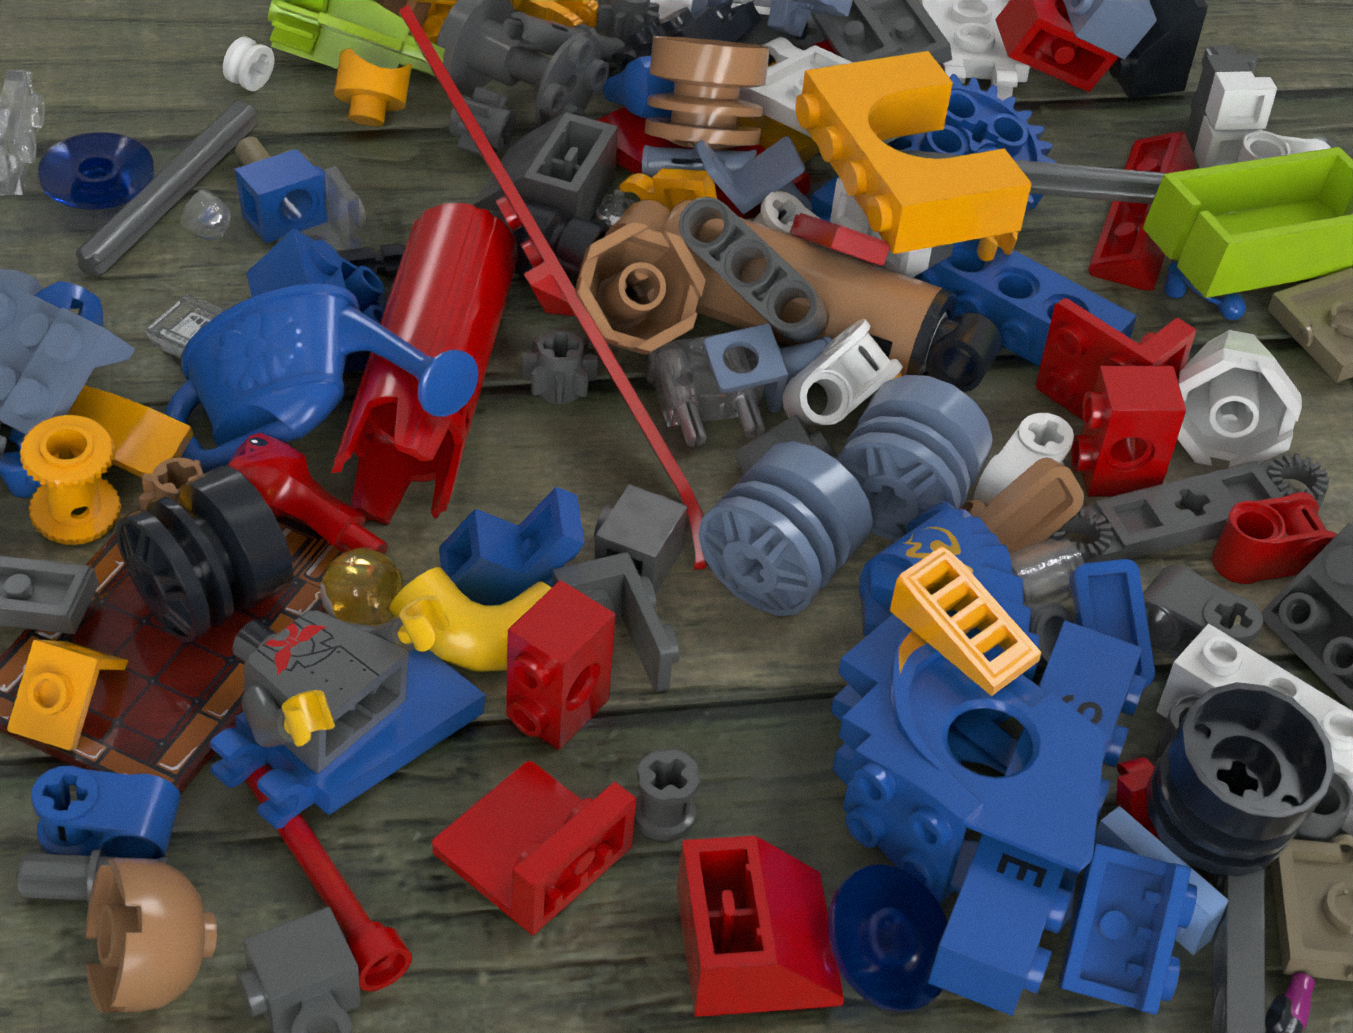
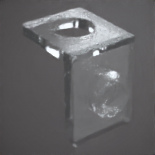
[276,166,366,251]

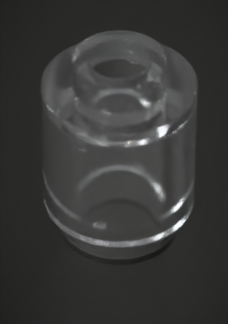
[1009,539,1084,607]

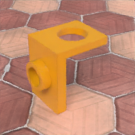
[7,640,128,750]

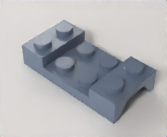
[0,279,135,435]

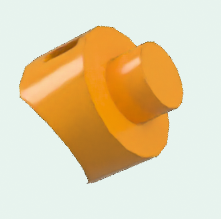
[334,48,412,127]

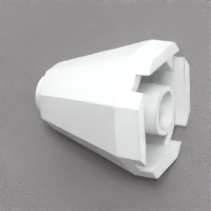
[1177,330,1302,468]

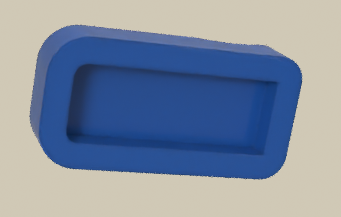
[1069,559,1155,689]

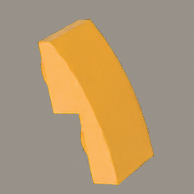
[68,386,194,478]

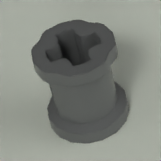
[634,749,700,842]

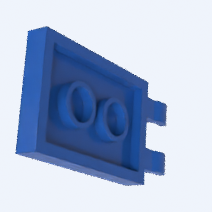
[210,648,486,829]

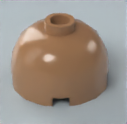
[86,859,217,1013]

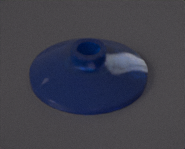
[38,132,154,210]
[828,864,948,1012]

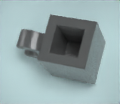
[236,906,361,1033]

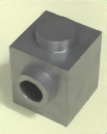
[594,484,687,594]

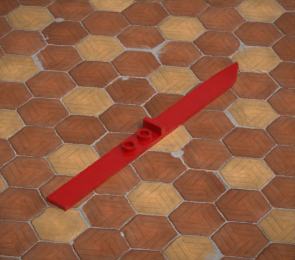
[399,5,708,570]

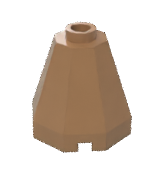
[575,221,706,355]

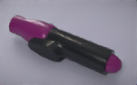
[1265,973,1315,1033]

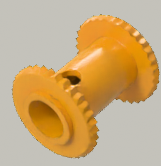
[19,415,121,545]

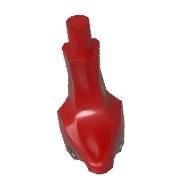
[228,432,388,565]

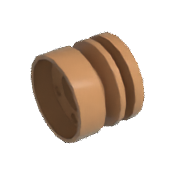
[645,36,770,150]

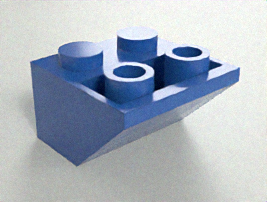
[246,228,386,373]

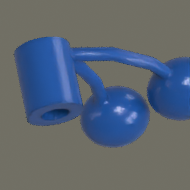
[1163,262,1246,320]

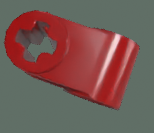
[1211,492,1337,584]

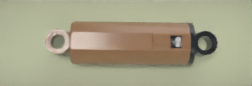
[605,200,1002,392]

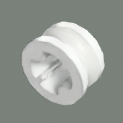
[222,36,275,91]

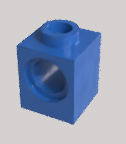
[235,149,330,243]

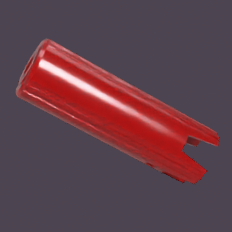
[331,203,519,525]

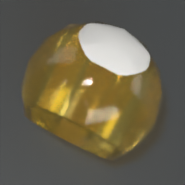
[320,548,403,626]

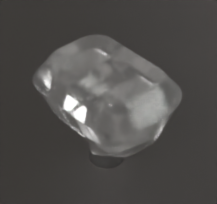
[595,189,635,225]

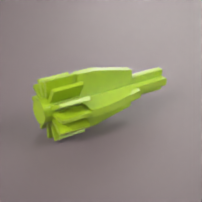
[268,0,445,77]

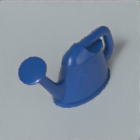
[164,283,478,474]

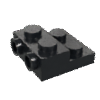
[612,1,762,73]

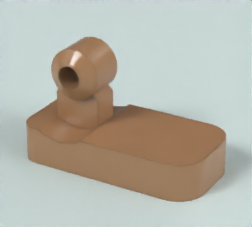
[960,457,1084,569]

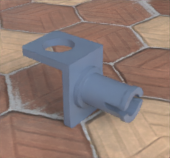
[696,136,812,221]
[704,323,832,414]

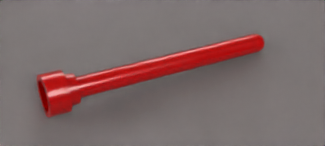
[224,725,412,992]

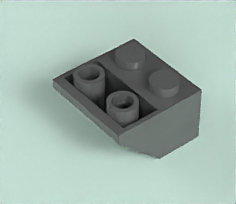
[472,112,618,226]
[1261,523,1353,706]

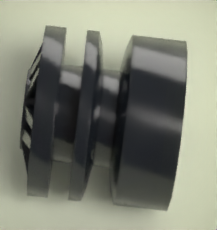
[116,465,294,642]
[1145,682,1334,876]

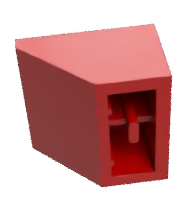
[676,835,844,1017]

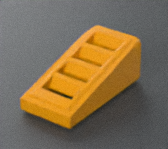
[890,546,1042,696]

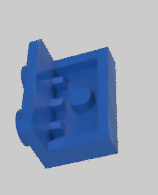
[1057,843,1197,1015]

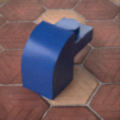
[439,487,585,606]

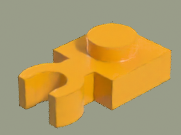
[619,168,717,214]

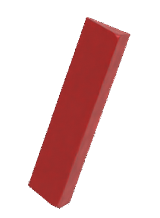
[1088,131,1196,291]

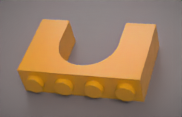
[795,51,1032,254]

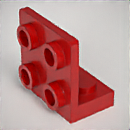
[1036,298,1197,420]
[432,761,636,936]

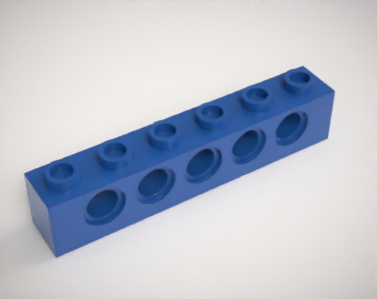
[811,174,1137,367]

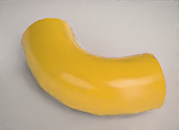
[389,567,551,672]

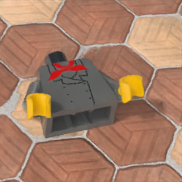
[232,596,450,774]

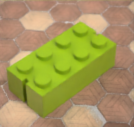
[1142,147,1353,298]

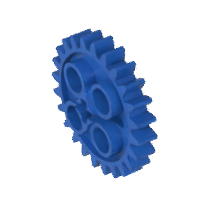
[888,74,1056,216]

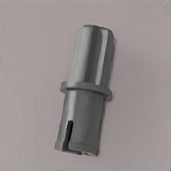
[17,849,171,906]

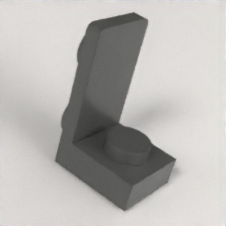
[552,552,679,693]

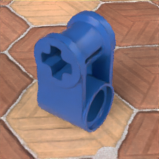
[31,766,181,859]

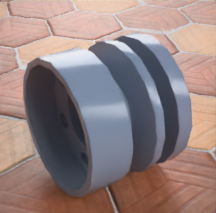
[836,375,993,542]
[698,441,873,616]

